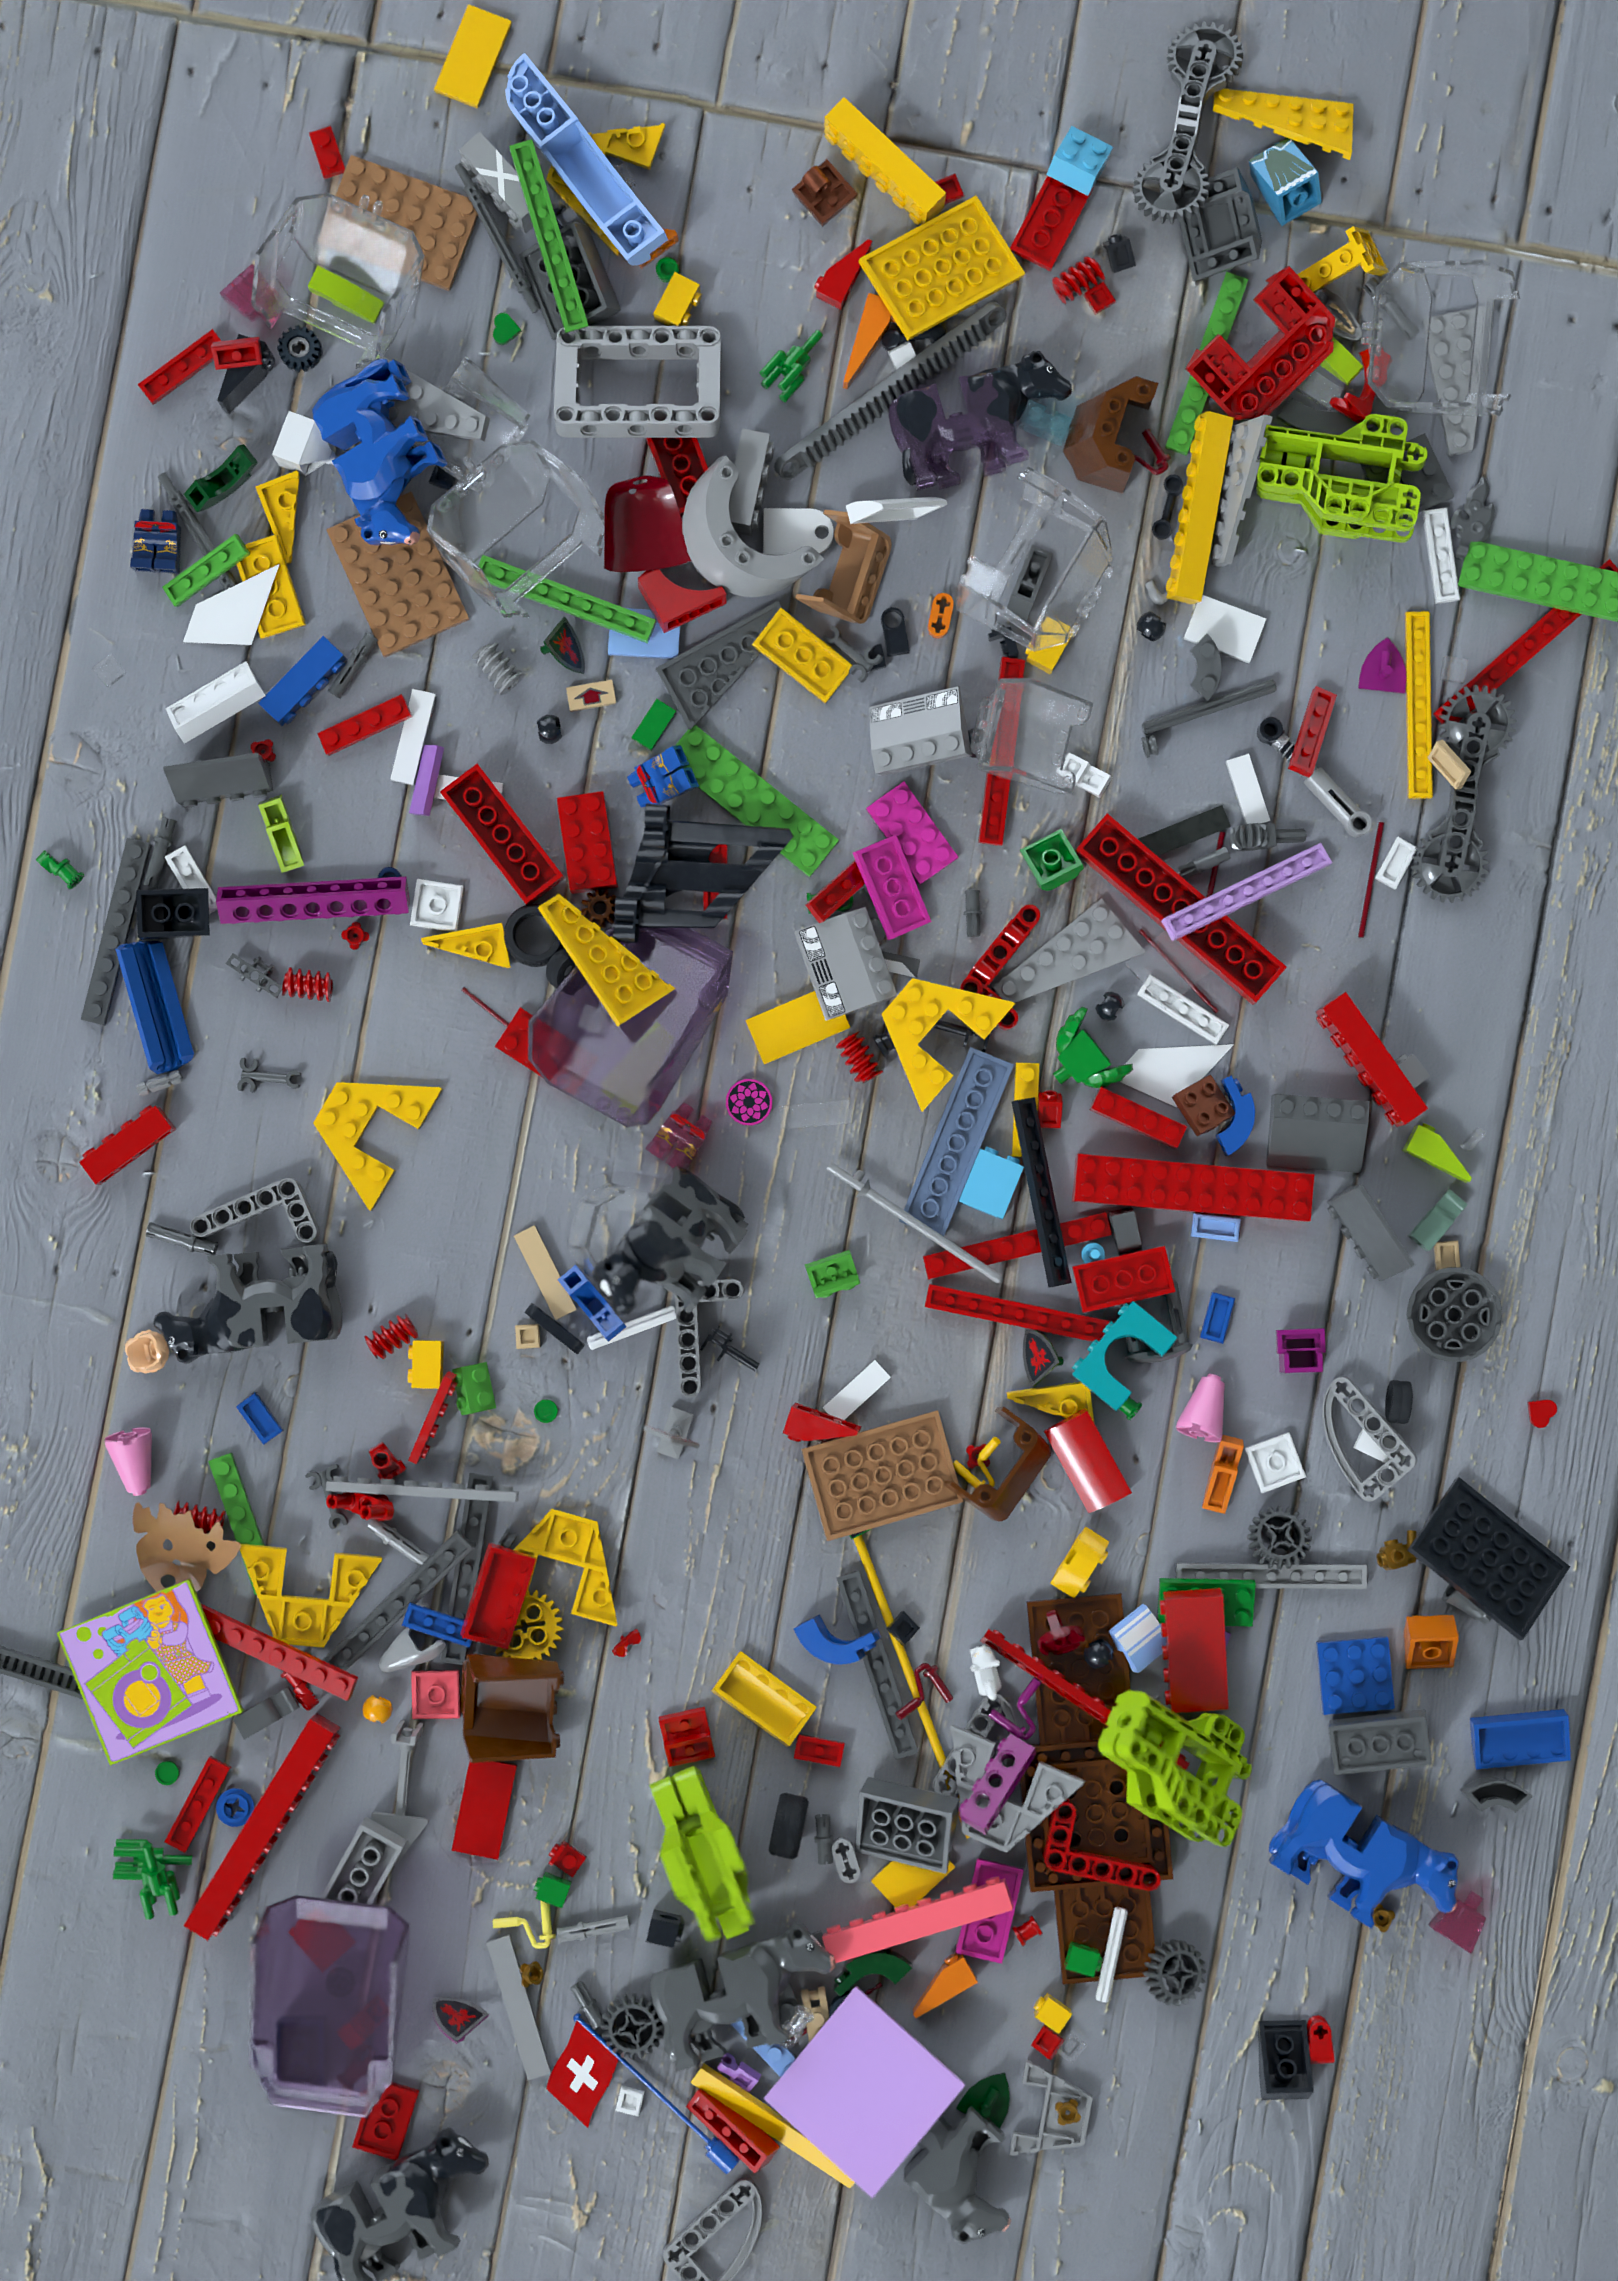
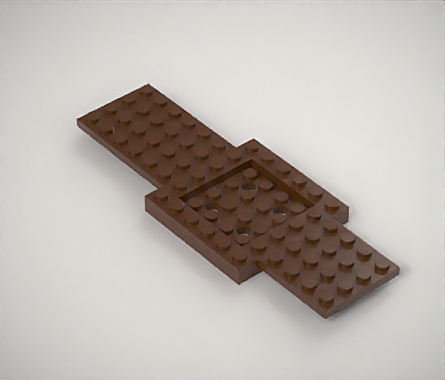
[1019,1593,1173,1984]

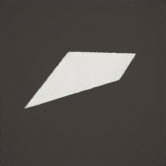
[183,564,279,645]
[1120,1044,1234,1107]

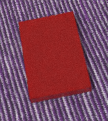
[352,2076,420,2161]

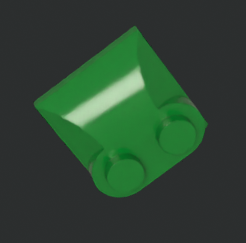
[1020,829,1084,891]

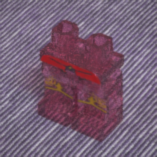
[645,1102,713,1169]

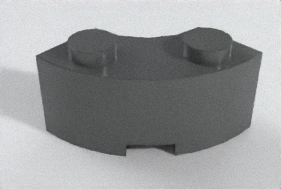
[1190,634,1222,701]
[1460,1777,1533,1813]

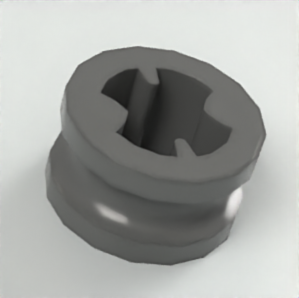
[1141,735,1158,758]
[497,1529,517,1548]

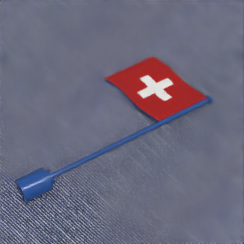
[546,2013,740,2174]

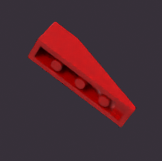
[686,2089,780,2173]

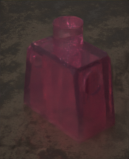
[220,264,277,324]
[1428,1891,1486,1954]

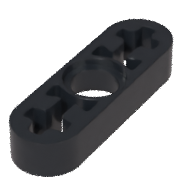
[525,1303,585,1355]

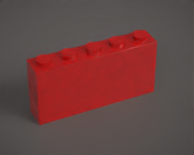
[1159,1588,1229,1713]

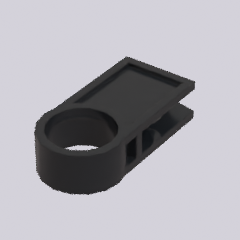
[881,607,910,657]

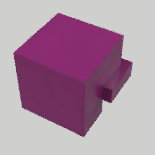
[1276,1328,1326,1373]

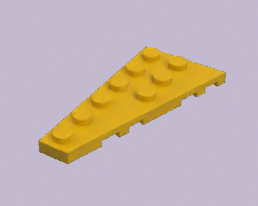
[1212,88,1354,160]
[538,894,676,1027]

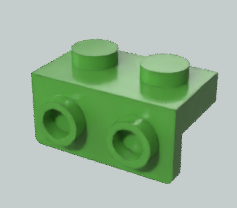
[805,1250,860,1298]
[452,1362,496,1415]

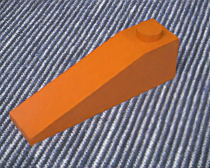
[843,293,895,389]

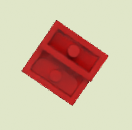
[659,1706,715,1767]

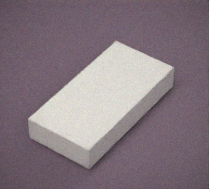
[1374,837,1417,889]

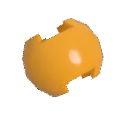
[362,1695,393,1724]

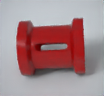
[1012,1915,1043,1946]

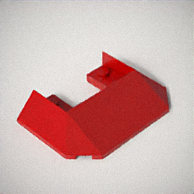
[1185,266,1335,420]

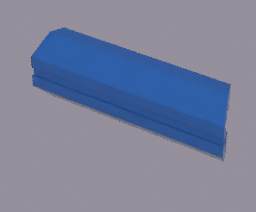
[115,941,194,1074]

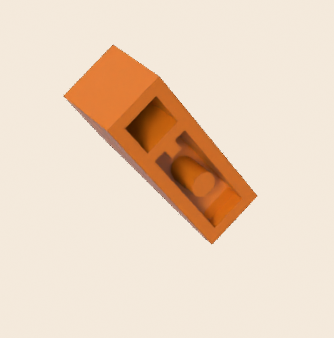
[913,1953,978,2019]

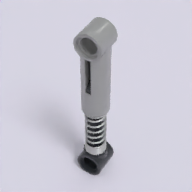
[1257,717,1372,838]

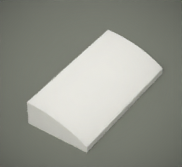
[846,497,948,524]
[166,661,265,744]

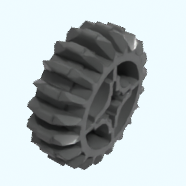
[1247,1506,1312,1570]
[1143,1939,1207,2006]
[601,1993,665,2059]

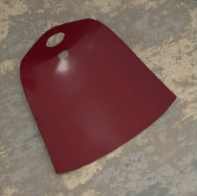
[604,475,691,572]

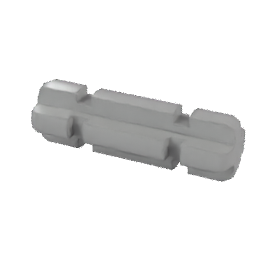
[136,1070,183,1096]

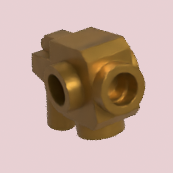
[1376,1530,1418,1571]

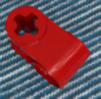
[1307,2015,1334,2065]

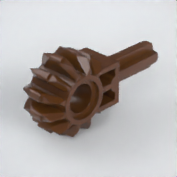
[581,889,617,930]

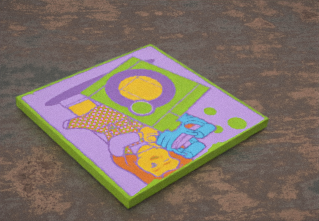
[57,1578,244,1766]

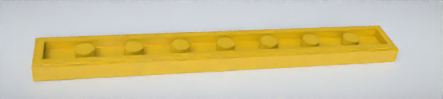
[1405,611,1433,799]
[690,2063,855,2188]

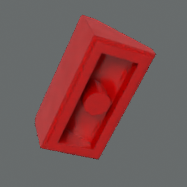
[211,337,263,370]

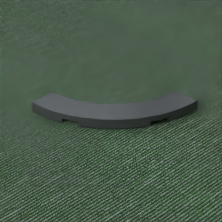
[1277,385,1408,435]

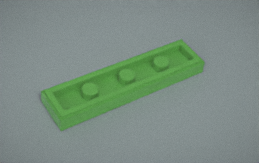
[162,534,250,607]

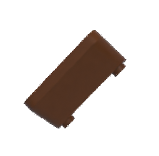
[943,1407,1051,1522]

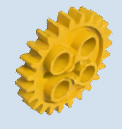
[490,1590,564,1660]

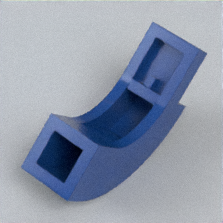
[794,1614,882,1665]

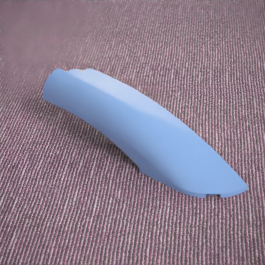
[505,53,668,266]

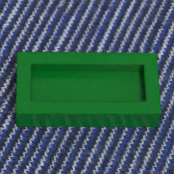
[631,698,676,752]

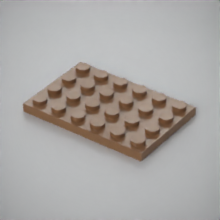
[318,155,478,291]
[326,491,470,658]
[801,1410,964,1541]

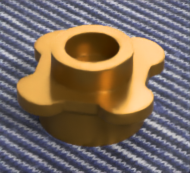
[1373,1904,1395,1932]
[520,1961,543,1987]
[1055,2099,1081,2126]

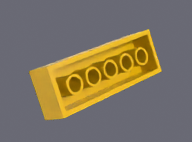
[824,97,946,225]

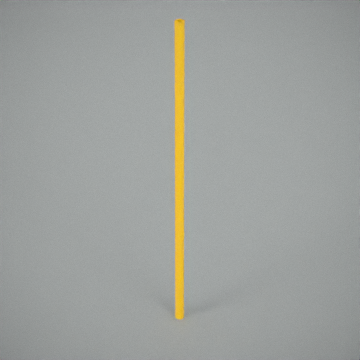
[853,1534,971,1838]

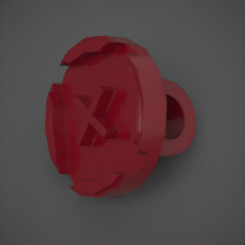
[1037,1609,1085,1656]

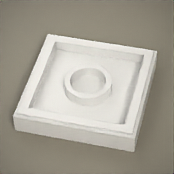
[410,879,464,932]
[1244,1432,1306,1493]

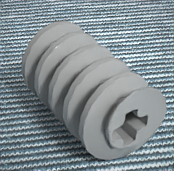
[472,642,521,695]

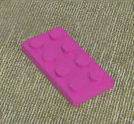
[866,782,958,885]
[853,835,931,940]
[955,1858,1024,1964]

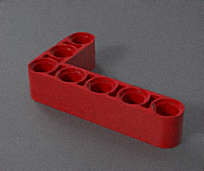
[1043,1799,1161,1891]

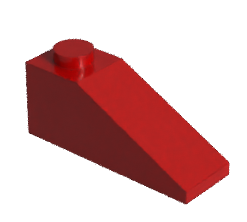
[814,239,873,310]
[783,1402,862,1442]

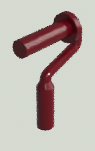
[1134,428,1171,475]
[895,1663,954,1720]

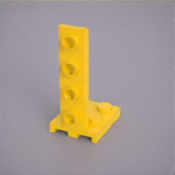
[1297,226,1389,293]

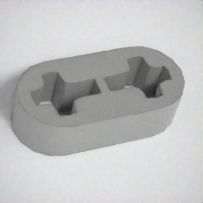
[832,1837,860,1883]

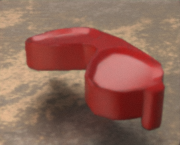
[612,1629,641,1657]

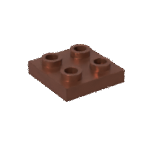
[792,159,858,227]
[1172,1074,1235,1137]

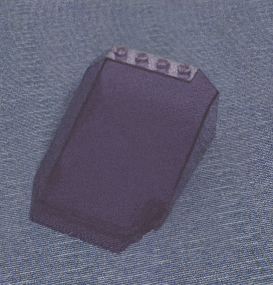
[528,926,733,1127]
[249,1895,410,2118]

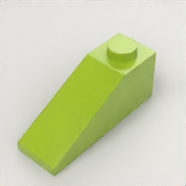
[1402,1123,1472,1183]

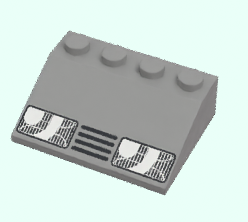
[869,686,972,776]
[794,907,897,1021]

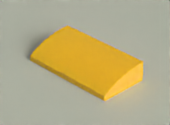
[745,991,850,1065]
[711,1651,817,1747]

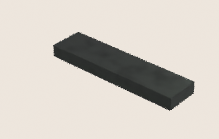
[1138,805,1231,856]

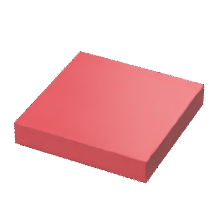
[411,1670,461,1719]

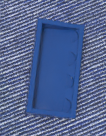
[1470,1709,1571,1770]

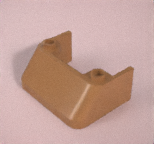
[795,509,892,624]

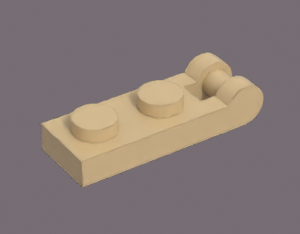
[801,1986,829,2043]

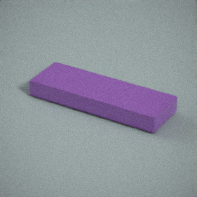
[409,745,444,816]

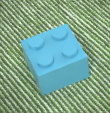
[1047,126,1113,196]

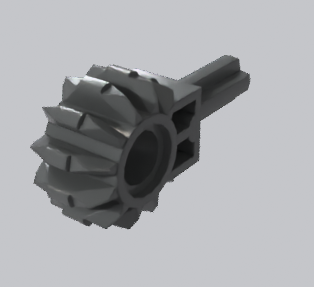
[1230,823,1307,851]

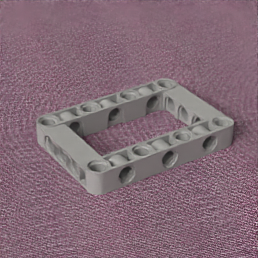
[554,326,721,438]

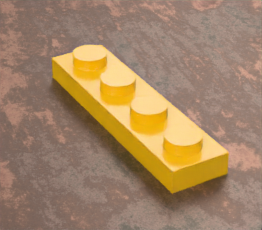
[1012,1063,1039,1157]

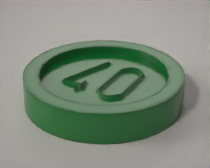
[534,1399,558,1423]
[155,1761,179,1785]

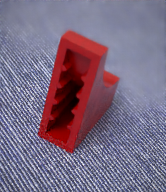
[638,569,726,633]

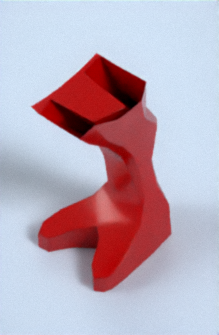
[1329,343,1391,424]

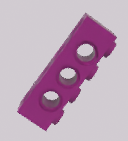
[959,1733,1036,1835]

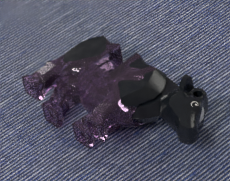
[888,351,1072,491]

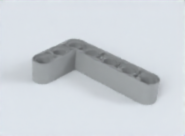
[190,1178,320,1243]
[675,1279,744,1398]

